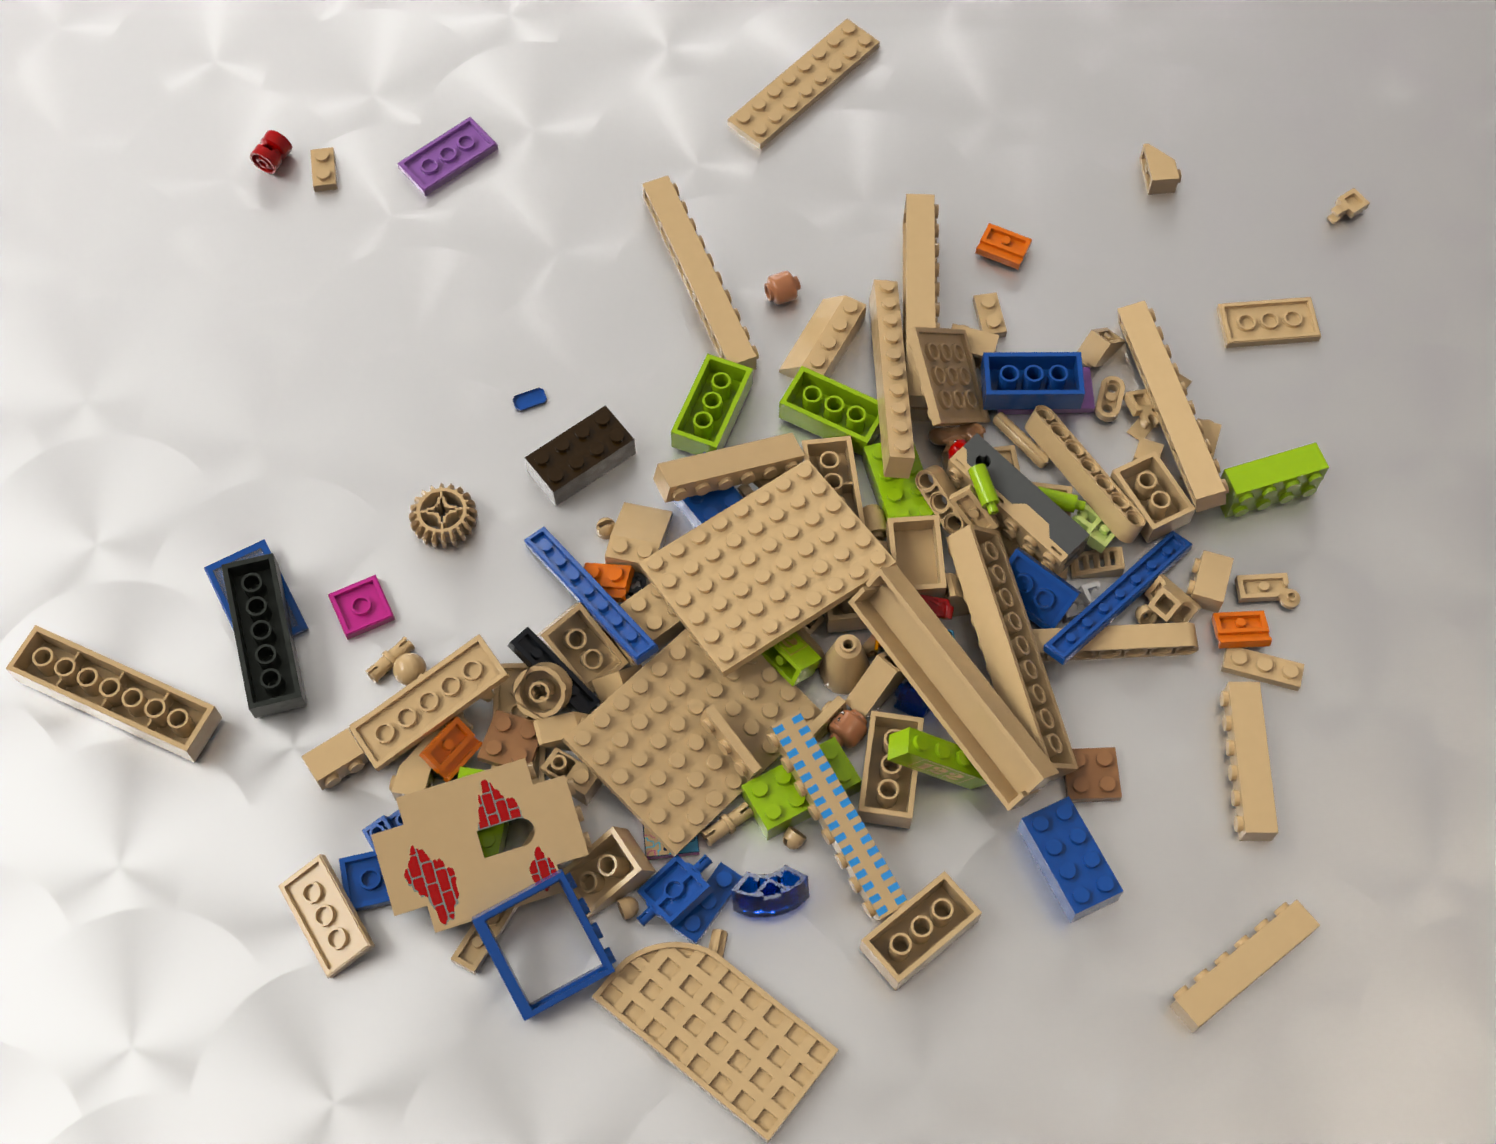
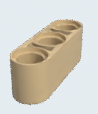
[915,465,967,534]

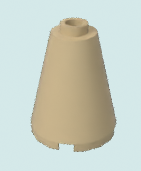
[819,634,870,695]

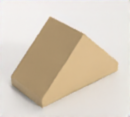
[592,664,642,705]

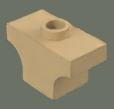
[1144,574,1201,623]

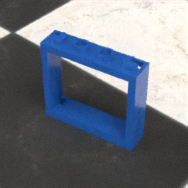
[472,869,617,1021]

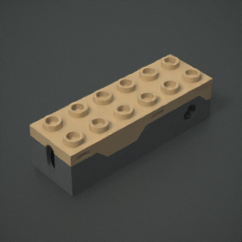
[947,433,1090,575]

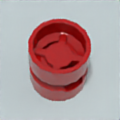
[249,130,292,174]

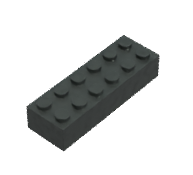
[221,553,307,718]

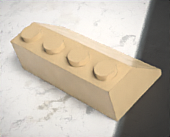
[779,295,866,379]

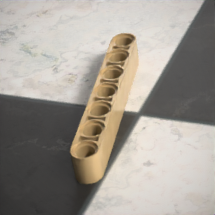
[1025,405,1146,543]
[1032,622,1199,662]

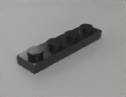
[508,627,600,714]

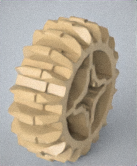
[409,483,478,549]

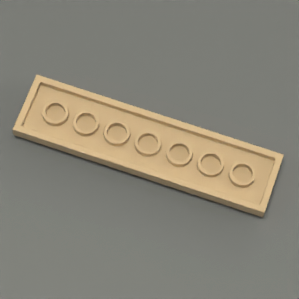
[727,19,880,150]

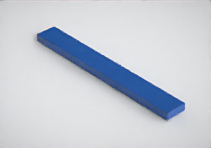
[524,527,659,665]
[1043,530,1193,665]

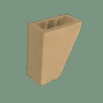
[845,651,906,718]

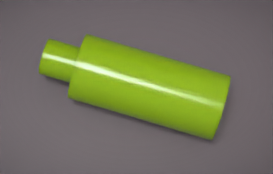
[968,463,1000,515]
[1038,486,1086,513]

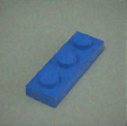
[674,862,743,944]

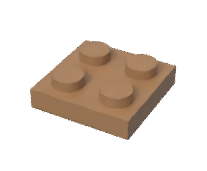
[477,710,540,766]
[1064,747,1122,803]

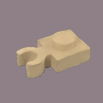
[1123,389,1160,429]

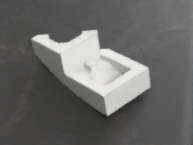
[1062,581,1101,623]

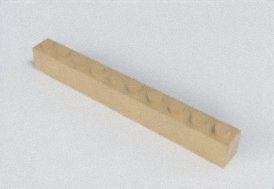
[642,175,759,370]
[869,279,915,479]
[1117,300,1229,513]

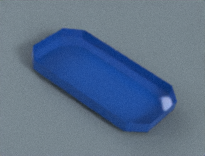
[513,388,547,411]

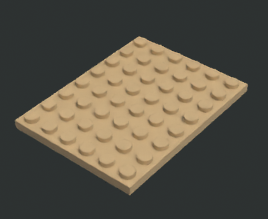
[638,459,897,677]
[562,629,821,857]

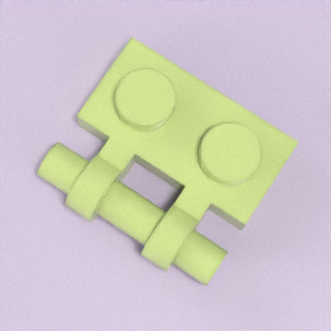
[1072,503,1115,553]

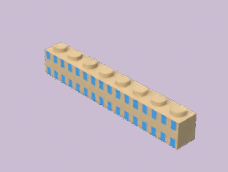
[767,710,908,920]

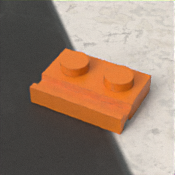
[975,223,1032,270]
[584,563,635,603]
[1211,611,1272,649]
[419,716,483,782]

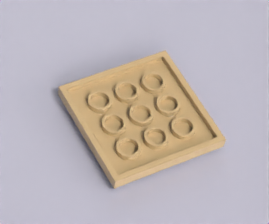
[907,327,991,426]

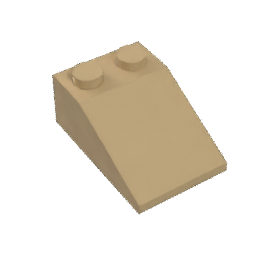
[605,502,673,578]
[537,602,629,692]
[563,826,656,919]

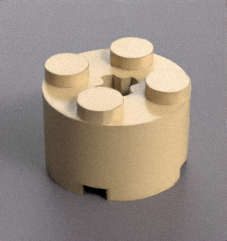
[513,662,573,719]

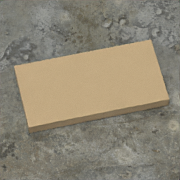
[1216,297,1321,348]
[278,854,375,978]

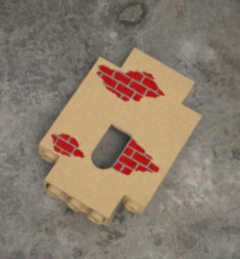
[371,758,592,933]

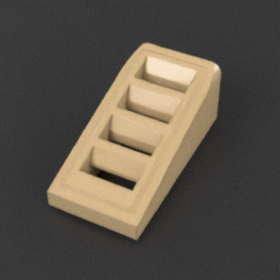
[1070,546,1125,579]

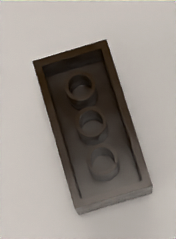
[525,405,636,506]

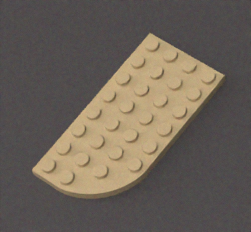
[592,942,839,1143]

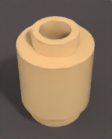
[863,504,887,541]

